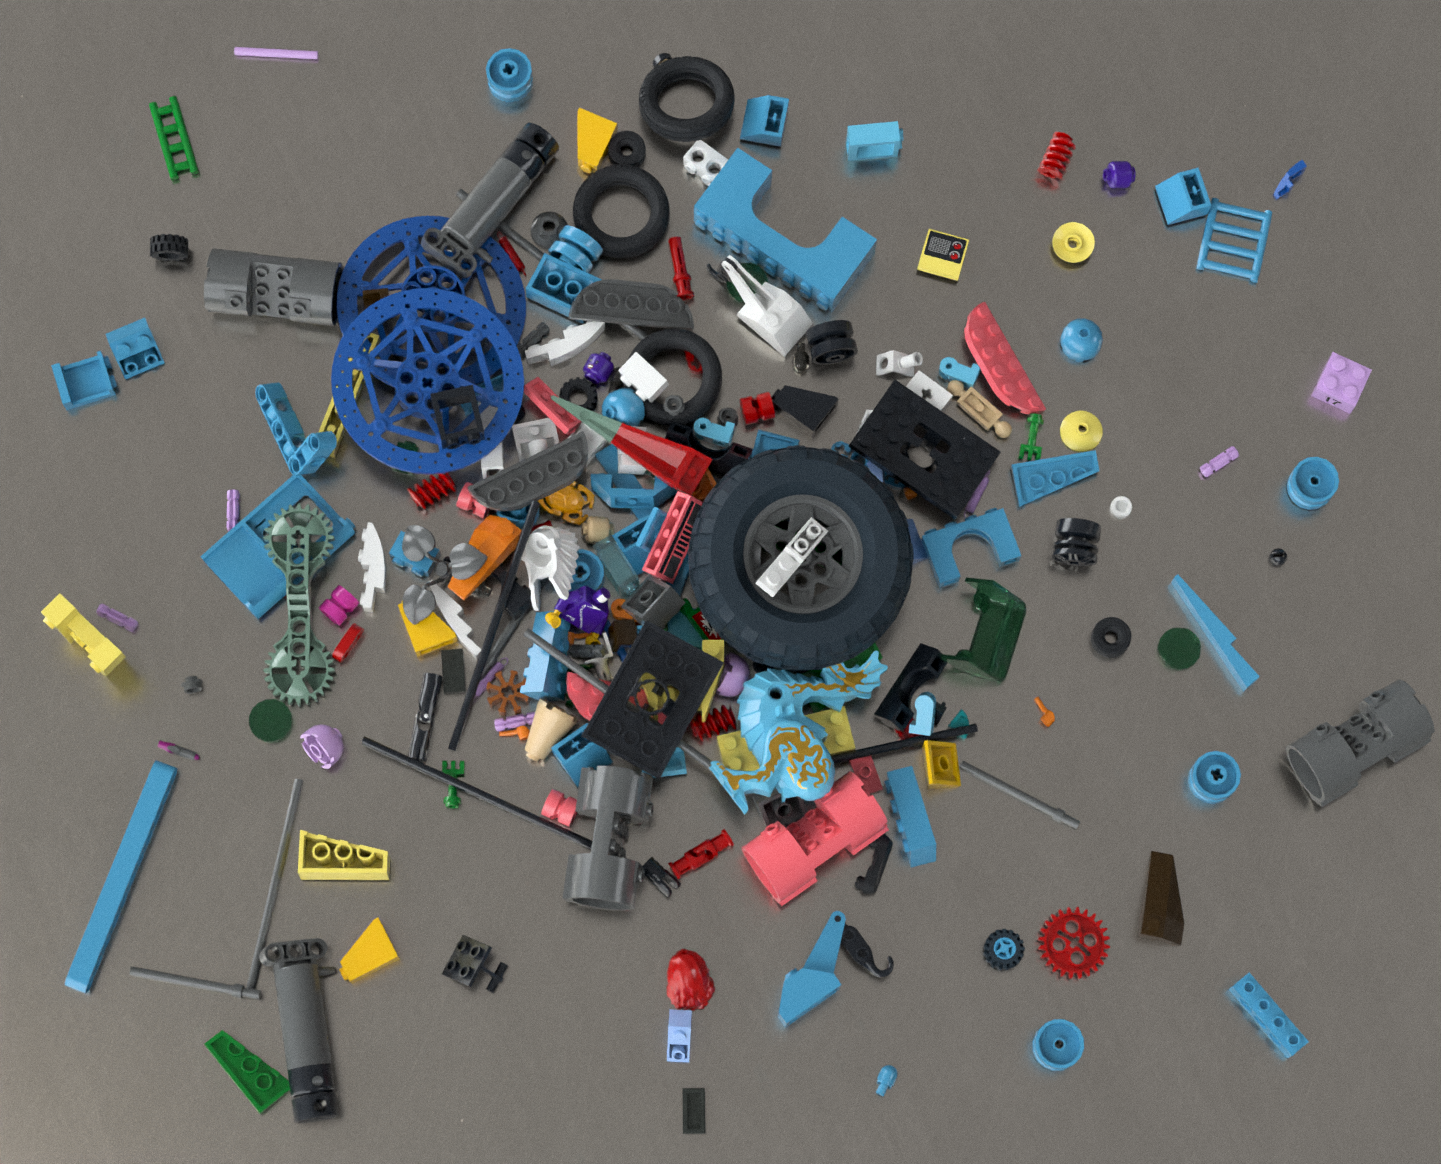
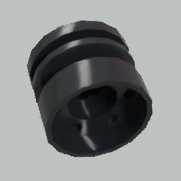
[1052,518,1101,566]

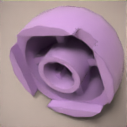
[715,653,752,697]
[301,724,344,769]

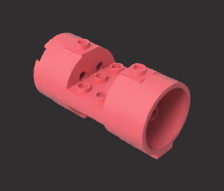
[741,771,889,906]

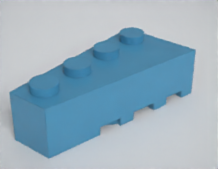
[520,611,571,701]
[884,766,936,867]

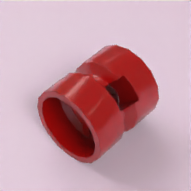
[739,391,775,425]

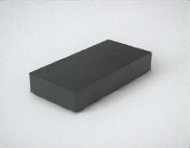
[441,649,466,694]
[682,1088,705,1134]

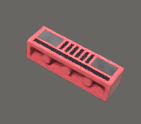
[642,491,703,584]

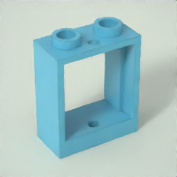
[846,121,904,161]

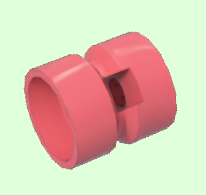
[456,482,491,519]
[541,789,577,827]

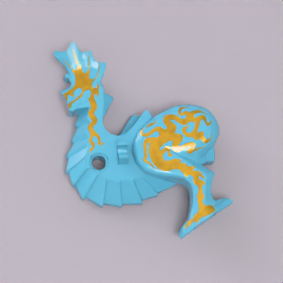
[709,650,888,815]

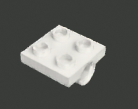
[512,418,559,462]

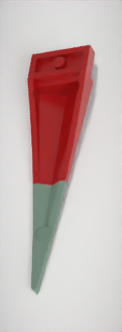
[551,395,713,496]

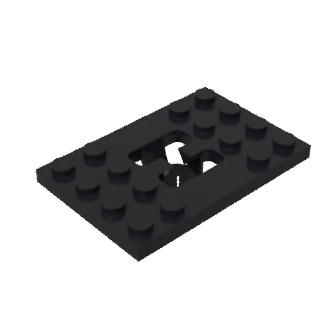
[848,379,1001,519]
[582,620,724,779]

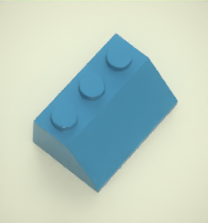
[526,253,602,324]

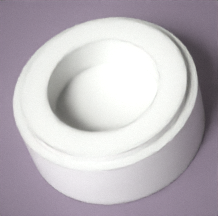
[1110,496,1132,519]

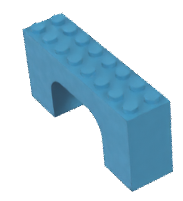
[694,148,877,312]

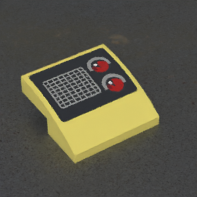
[917,229,969,281]

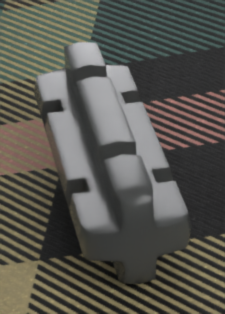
[517,322,550,357]
[569,644,607,658]

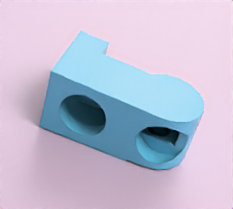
[939,357,981,389]
[694,418,735,448]
[909,692,936,736]

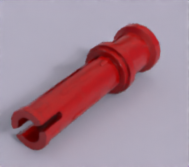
[668,236,695,301]

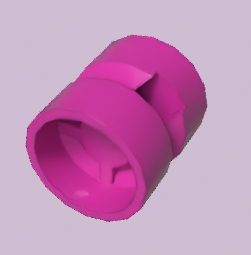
[318,585,360,626]

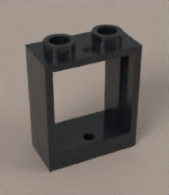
[430,385,485,449]

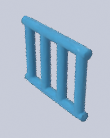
[1197,198,1272,283]

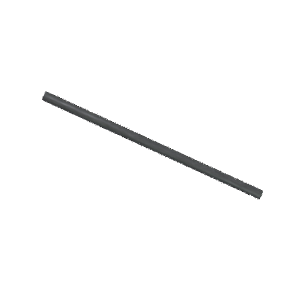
[246,778,303,989]

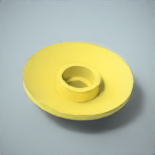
[1052,222,1095,263]
[1060,411,1103,452]

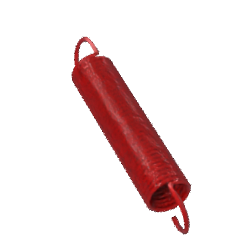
[497,232,526,276]

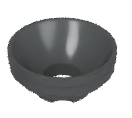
[531,211,568,249]

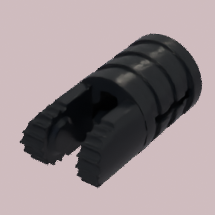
[642,857,681,897]

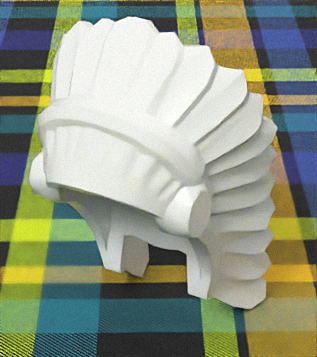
[521,525,580,611]

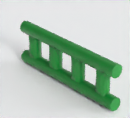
[149,96,199,181]

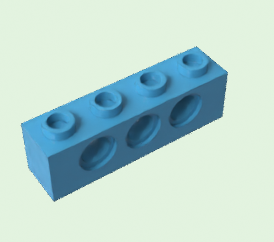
[1228,972,1309,1058]

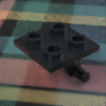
[442,935,508,994]

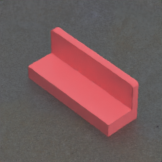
[523,377,582,436]

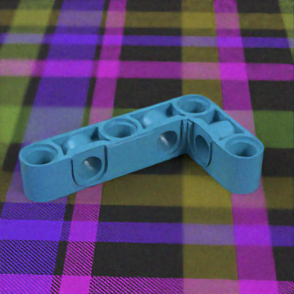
[255,383,337,475]

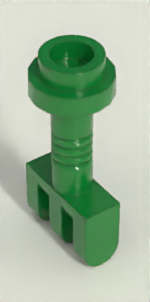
[1018,413,1044,461]
[442,760,465,809]

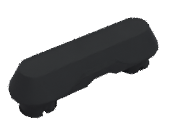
[855,834,893,894]

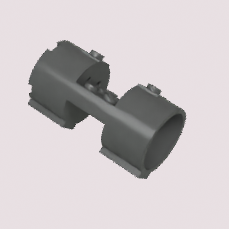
[204,248,344,326]
[1286,679,1435,807]
[562,766,654,911]

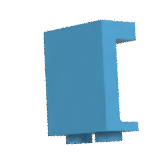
[51,351,117,410]

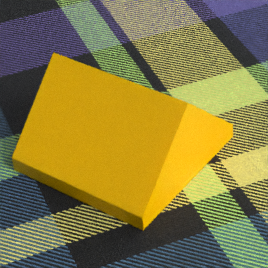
[922,740,961,790]

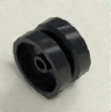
[806,320,858,365]

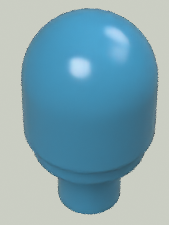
[876,1065,898,1096]

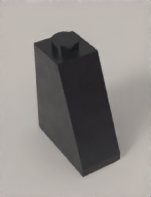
[771,385,839,437]

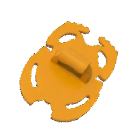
[537,481,595,526]

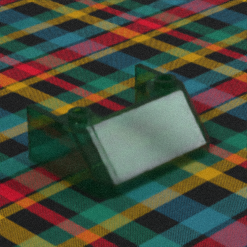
[941,577,1026,682]

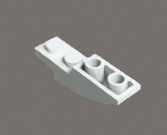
[525,321,605,366]
[756,517,828,597]
[358,522,386,613]

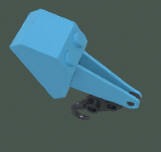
[778,911,894,1028]

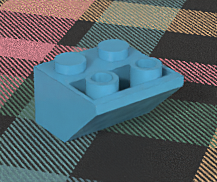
[740,95,789,147]
[1155,167,1212,225]
[106,318,165,379]
[612,514,650,577]
[551,723,613,788]

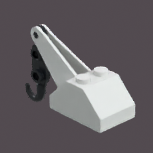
[706,255,813,357]

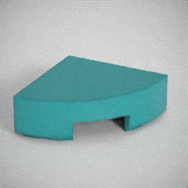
[948,709,969,740]

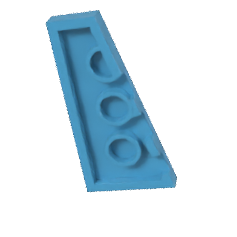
[1011,450,1099,507]

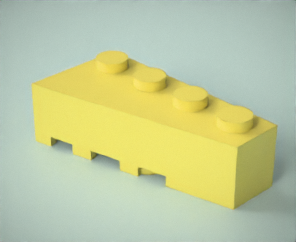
[298,830,390,880]

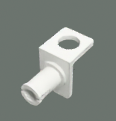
[876,350,923,377]
[584,632,613,681]

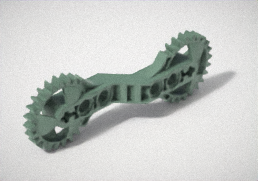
[263,503,335,707]

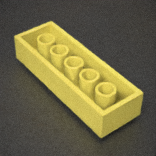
[717,706,855,771]

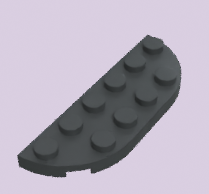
[569,279,694,331]
[467,431,588,511]

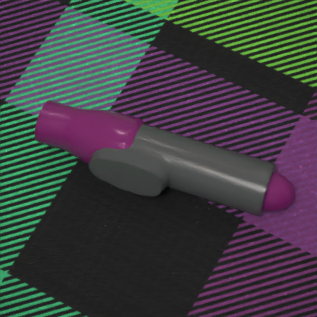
[157,740,199,760]

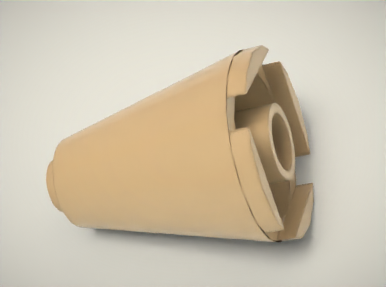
[525,698,578,762]

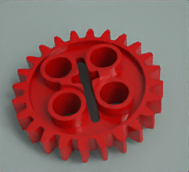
[1038,907,1110,980]

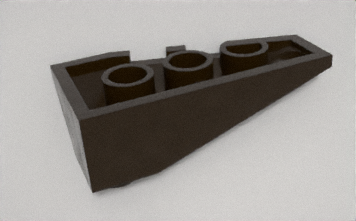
[1137,851,1185,946]

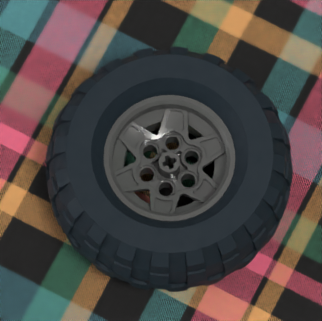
[688,445,914,671]

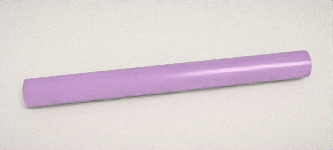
[234,47,318,60]

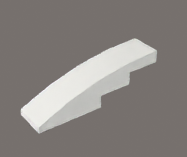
[430,580,481,661]

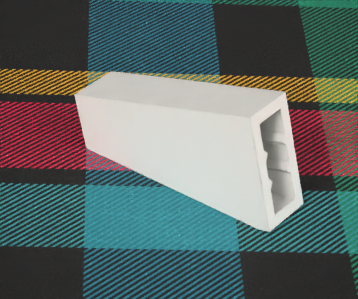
[478,403,505,479]

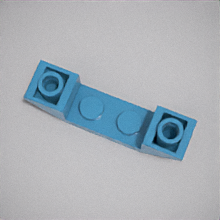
[590,473,677,509]

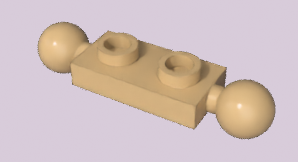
[947,380,1012,438]

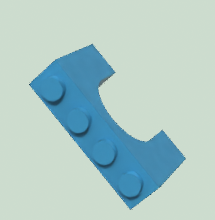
[921,508,1021,588]

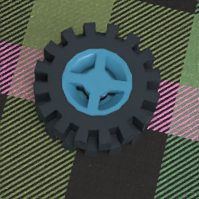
[983,928,1025,970]

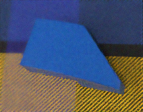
[1273,160,1307,200]

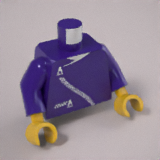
[545,586,611,645]

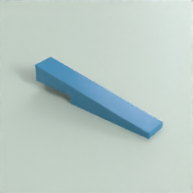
[1171,575,1260,692]

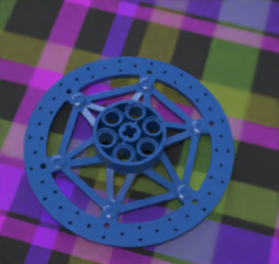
[337,216,526,391]
[331,288,524,474]

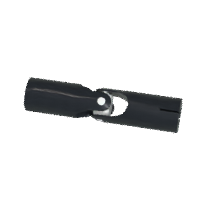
[408,673,443,762]

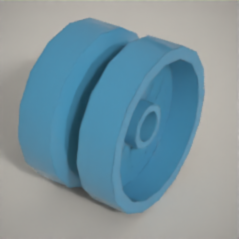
[486,48,533,102]
[548,225,603,273]
[1287,457,1339,510]
[569,549,605,591]
[1188,751,1241,804]
[1032,1019,1084,1071]

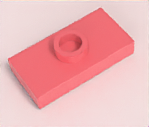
[849,756,883,795]

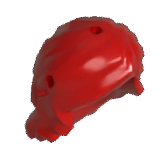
[666,948,715,1011]

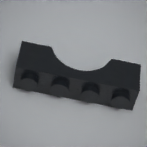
[665,422,753,474]
[490,563,532,621]
[874,643,949,732]

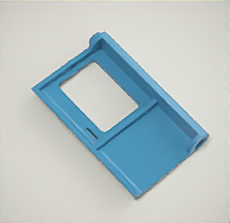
[200,475,356,619]

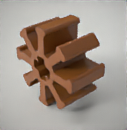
[486,670,530,717]

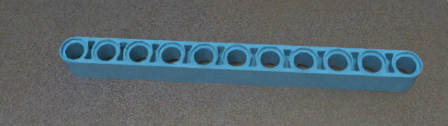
[65,760,178,993]

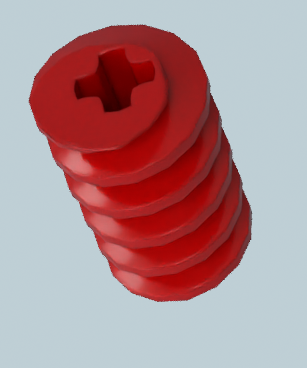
[1037,132,1076,179]
[407,473,456,510]
[690,704,737,742]

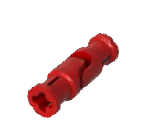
[668,829,734,880]

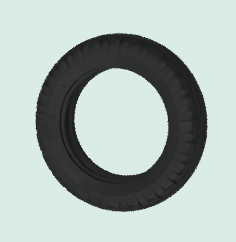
[639,56,735,142]
[573,164,670,258]
[625,328,722,426]

